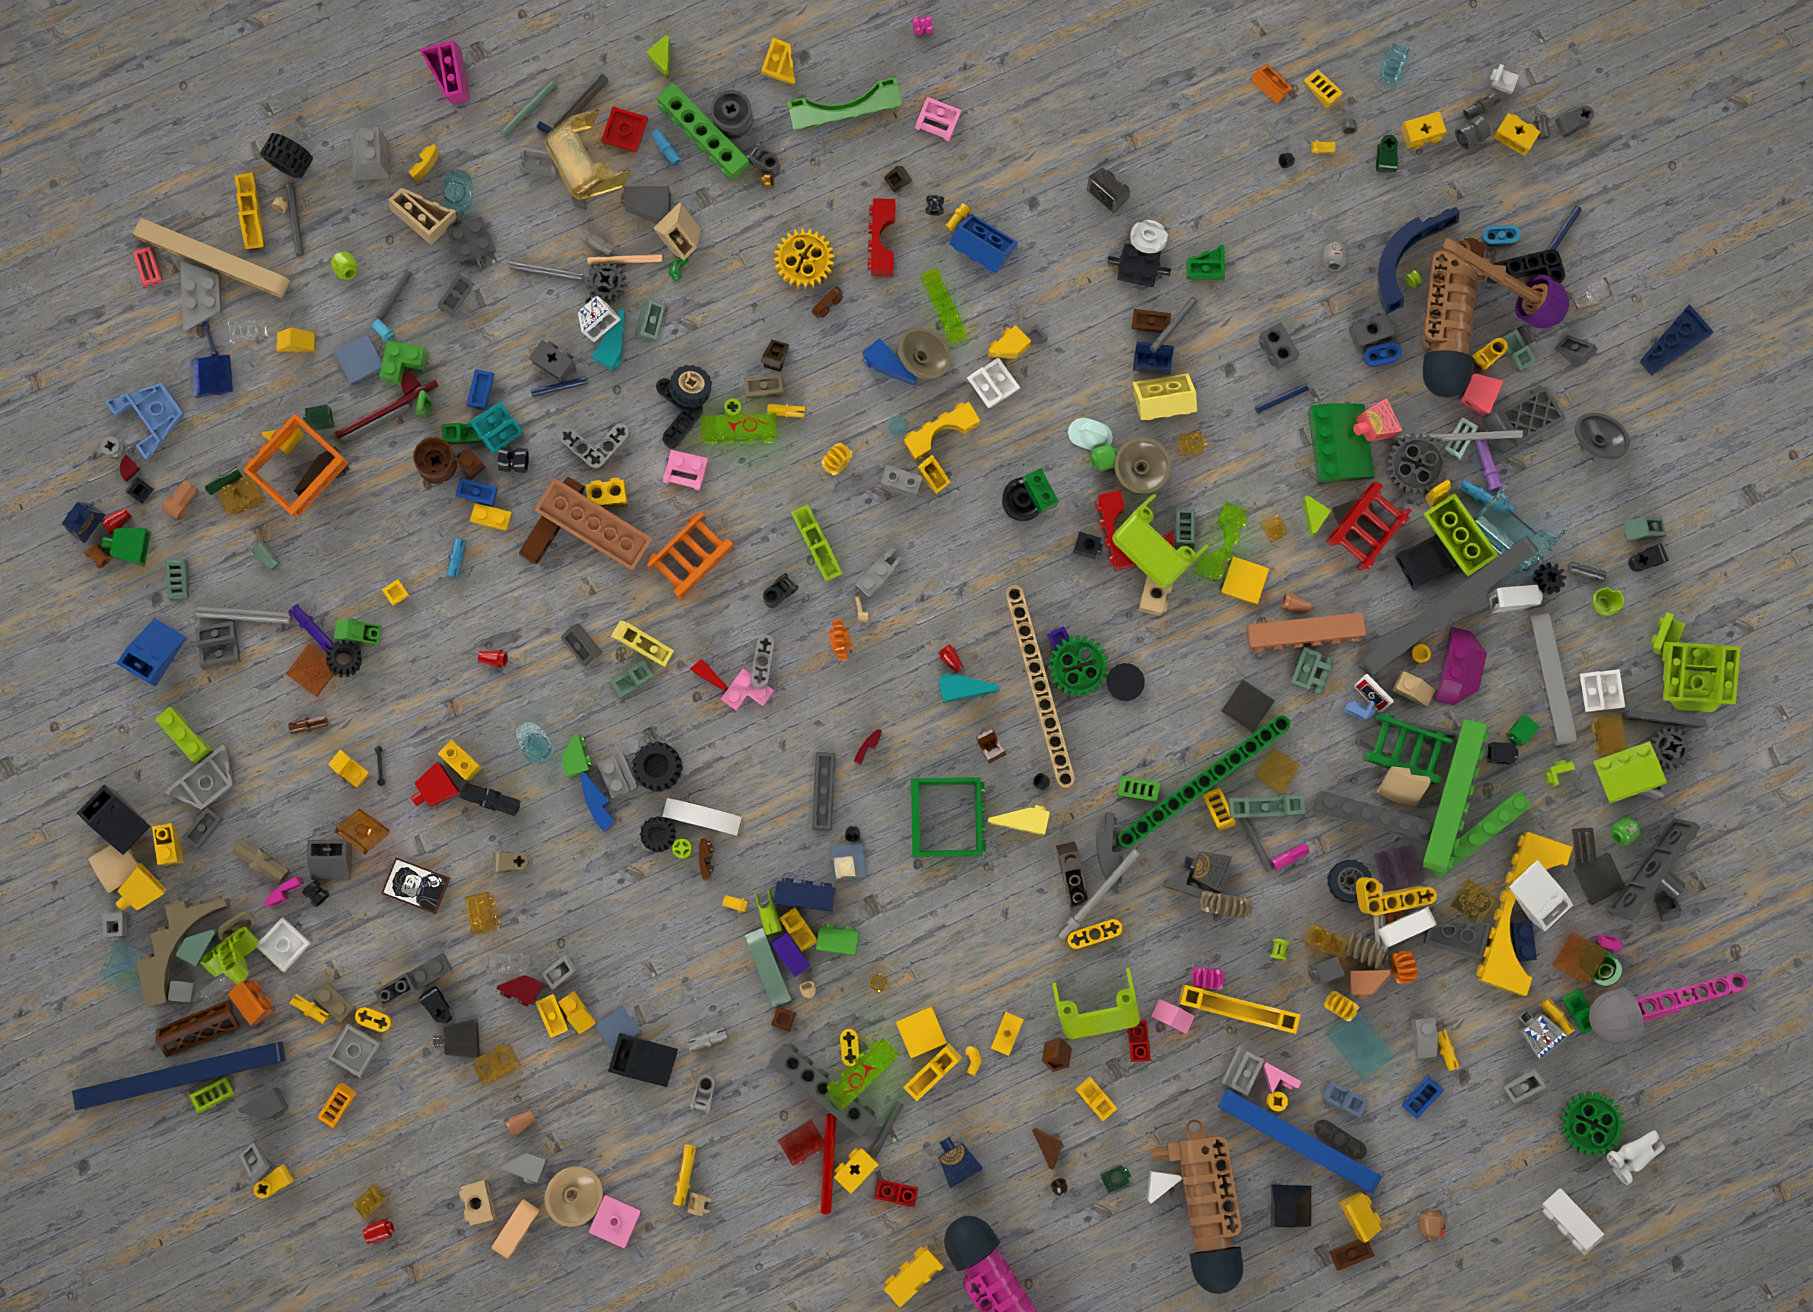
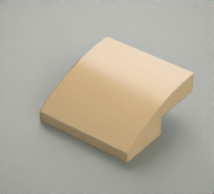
[1377,766,1431,807]
[88,845,138,893]

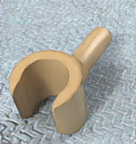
[855,597,869,623]

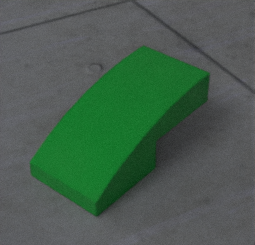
[442,422,482,444]
[1561,988,1593,1035]

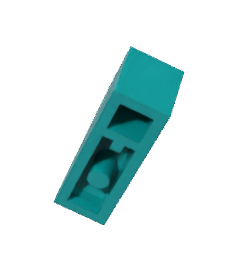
[592,309,626,372]
[938,673,1000,703]

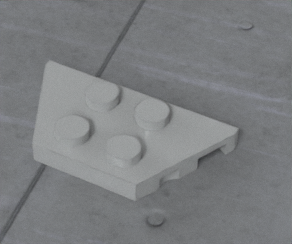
[180,261,222,333]
[164,744,235,810]

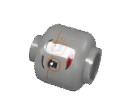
[1322,242,1348,271]

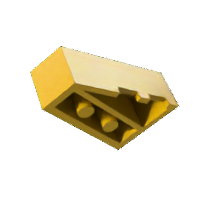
[884,1246,944,1307]

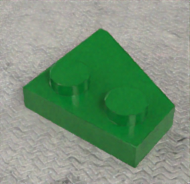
[1186,245,1225,280]

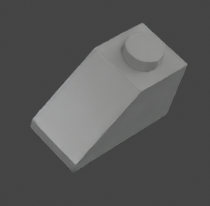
[1411,1017,1438,1059]

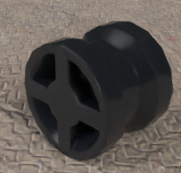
[925,195,945,216]

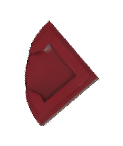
[401,369,421,395]
[120,455,140,482]

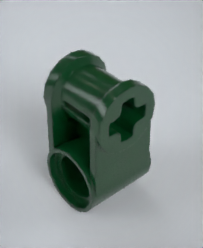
[1376,135,1398,173]

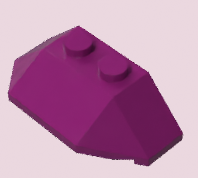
[1435,627,1487,705]

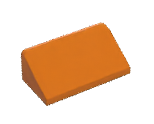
[1251,64,1293,104]

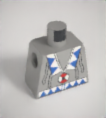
[1518,1010,1567,1060]

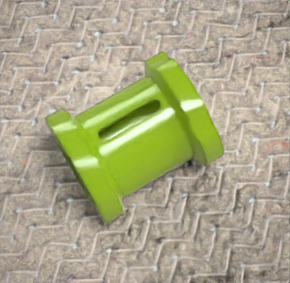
[1269,938,1290,961]

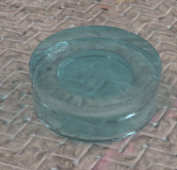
[888,415,907,435]

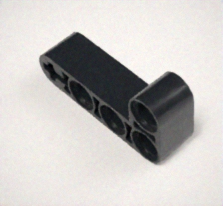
[1486,249,1566,284]

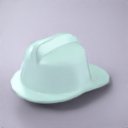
[1068,418,1113,451]

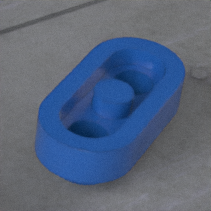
[1363,342,1402,367]

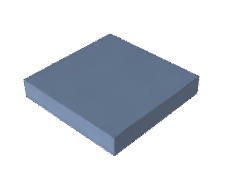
[334,334,382,385]

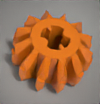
[1389,950,1418,984]

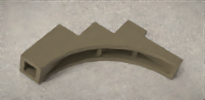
[136,896,230,1007]

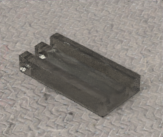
[1572,827,1597,868]

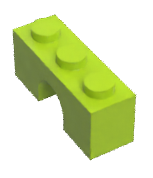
[155,706,213,764]

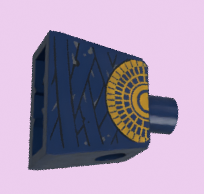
[62,502,106,544]
[939,1136,983,1188]

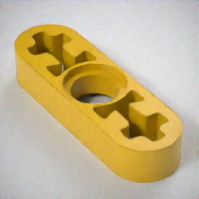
[1067,919,1122,949]

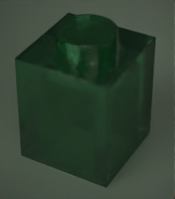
[303,404,334,431]

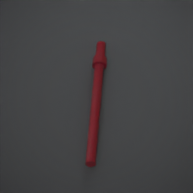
[335,380,439,439]

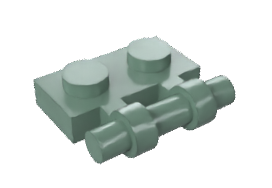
[1290,647,1334,695]

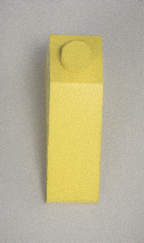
[611,620,674,667]
[987,805,1050,836]

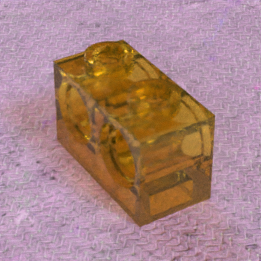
[472,1043,521,1085]

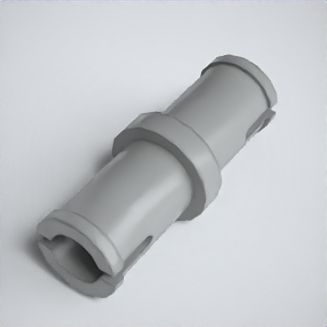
[687,1027,729,1052]

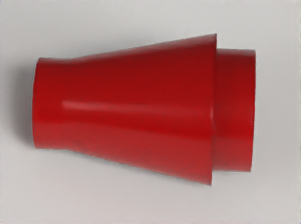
[101,508,132,534]
[938,644,964,673]
[478,649,508,668]

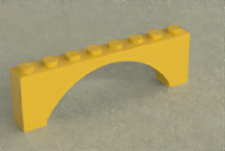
[1476,832,1573,996]

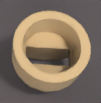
[271,196,288,213]
[799,981,816,999]

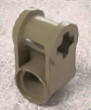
[493,852,532,872]

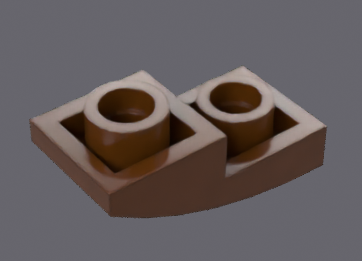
[699,838,714,881]

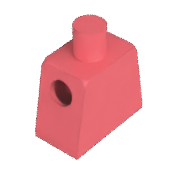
[1460,374,1503,417]

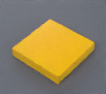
[1221,556,1269,605]
[896,1006,947,1058]

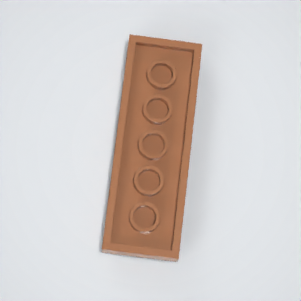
[534,477,653,571]

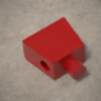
[410,762,461,807]

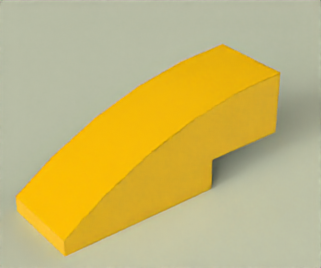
[903,1043,962,1102]

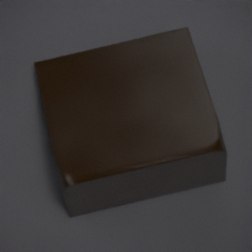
[884,166,912,192]

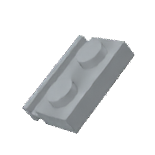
[597,752,638,799]
[1221,1047,1264,1096]

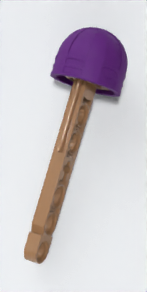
[1441,238,1570,329]

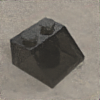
[1086,168,1130,213]

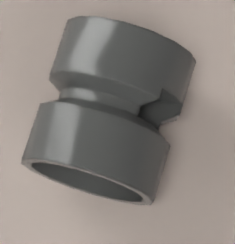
[1455,115,1491,150]

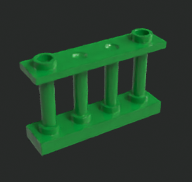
[1362,713,1453,784]

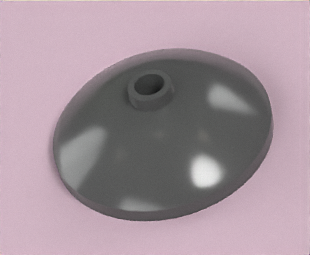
[1575,413,1630,459]

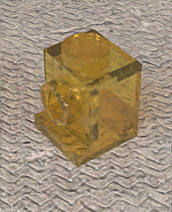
[1178,432,1207,456]

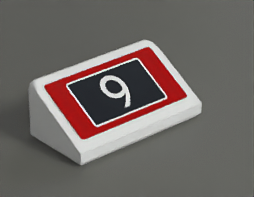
[1354,674,1394,713]

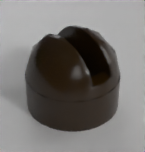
[1051,1178,1068,1196]

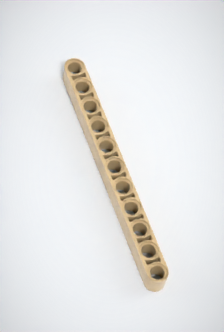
[1006,585,1074,789]

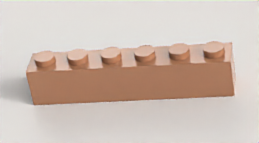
[1246,613,1366,652]

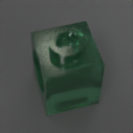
[1099,1164,1131,1193]

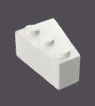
[1542,1188,1604,1256]

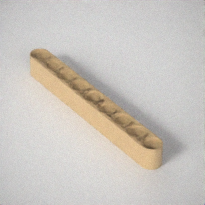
[132,218,290,298]

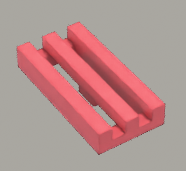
[133,246,163,288]

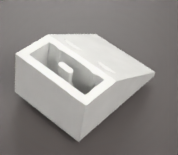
[1509,861,1573,932]

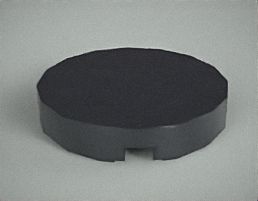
[1106,663,1145,702]

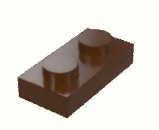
[1131,309,1171,333]
[1329,1239,1374,1271]

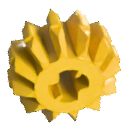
[821,443,852,475]
[1324,991,1359,1021]

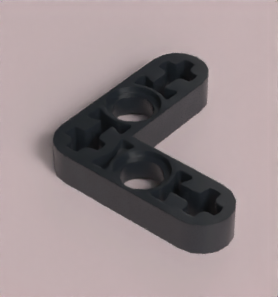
[656,378,703,448]

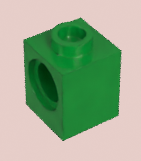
[1506,714,1540,746]

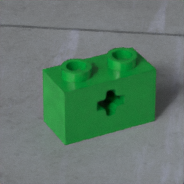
[1022,468,1059,514]

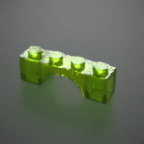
[1194,502,1248,583]

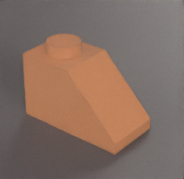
[1350,970,1394,999]

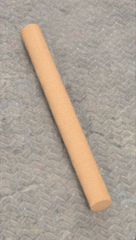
[587,254,663,265]

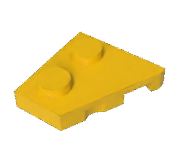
[761,38,795,86]

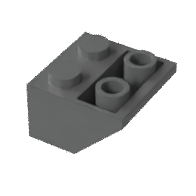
[307,839,352,880]

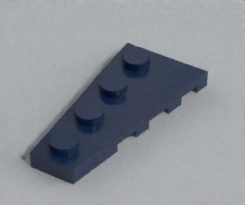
[1640,304,1714,376]

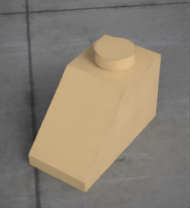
[1392,671,1435,707]

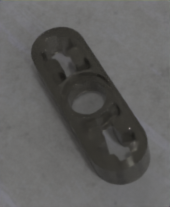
[1313,1119,1367,1159]

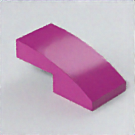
[264,877,304,907]

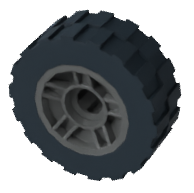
[1327,859,1372,903]

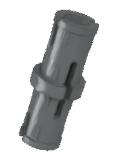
[1463,91,1501,120]

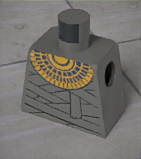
[1183,852,1232,893]

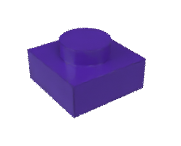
[1047,626,1069,651]

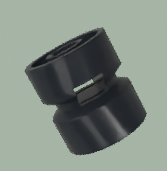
[498,447,529,473]

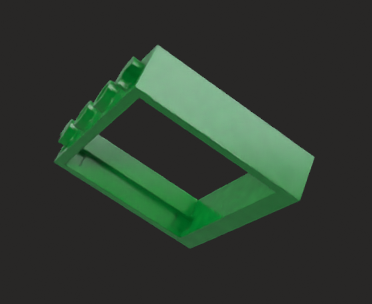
[911,777,986,857]

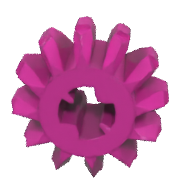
[1191,967,1225,989]

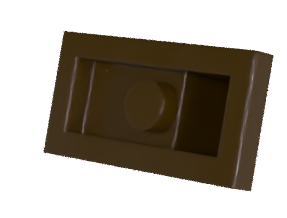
[761,339,790,372]

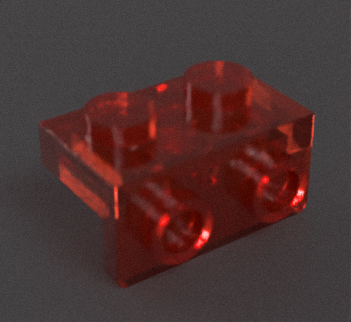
[778,1119,826,1166]

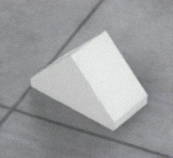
[1147,1171,1182,1203]

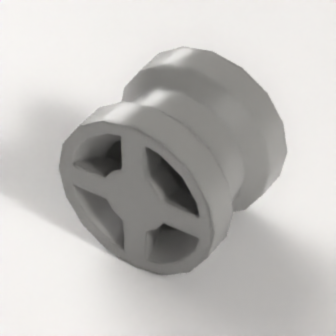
[100,436,124,458]

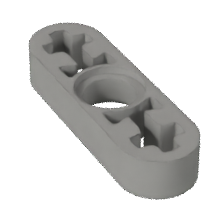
[750,635,774,690]

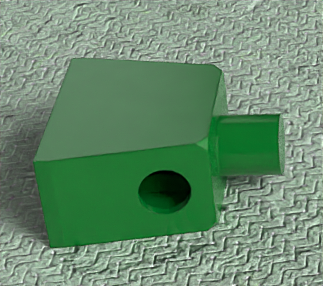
[102,528,151,567]

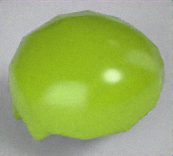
[1592,587,1624,616]

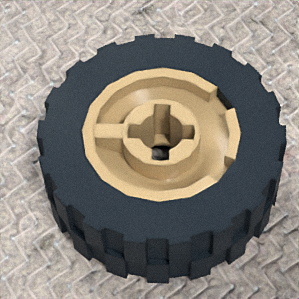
[669,365,712,408]

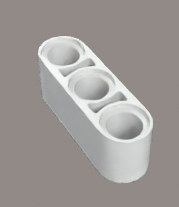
[1377,906,1437,948]

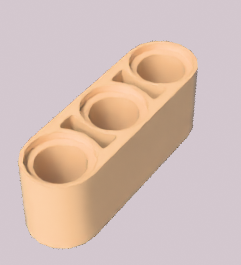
[491,1199,540,1259]

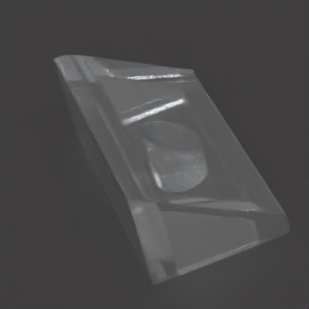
[198,974,236,1007]

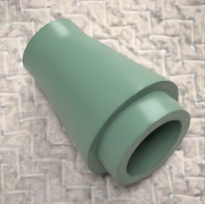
[251,542,280,570]

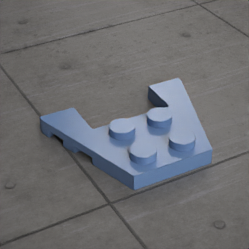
[105,383,184,461]

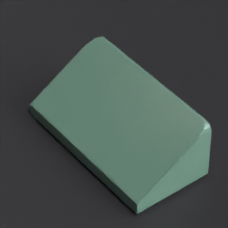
[635,299,666,341]

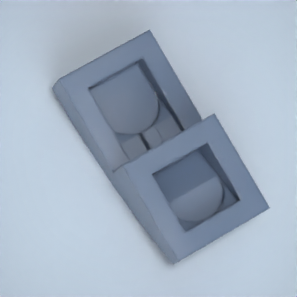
[1321,1081,1368,1118]

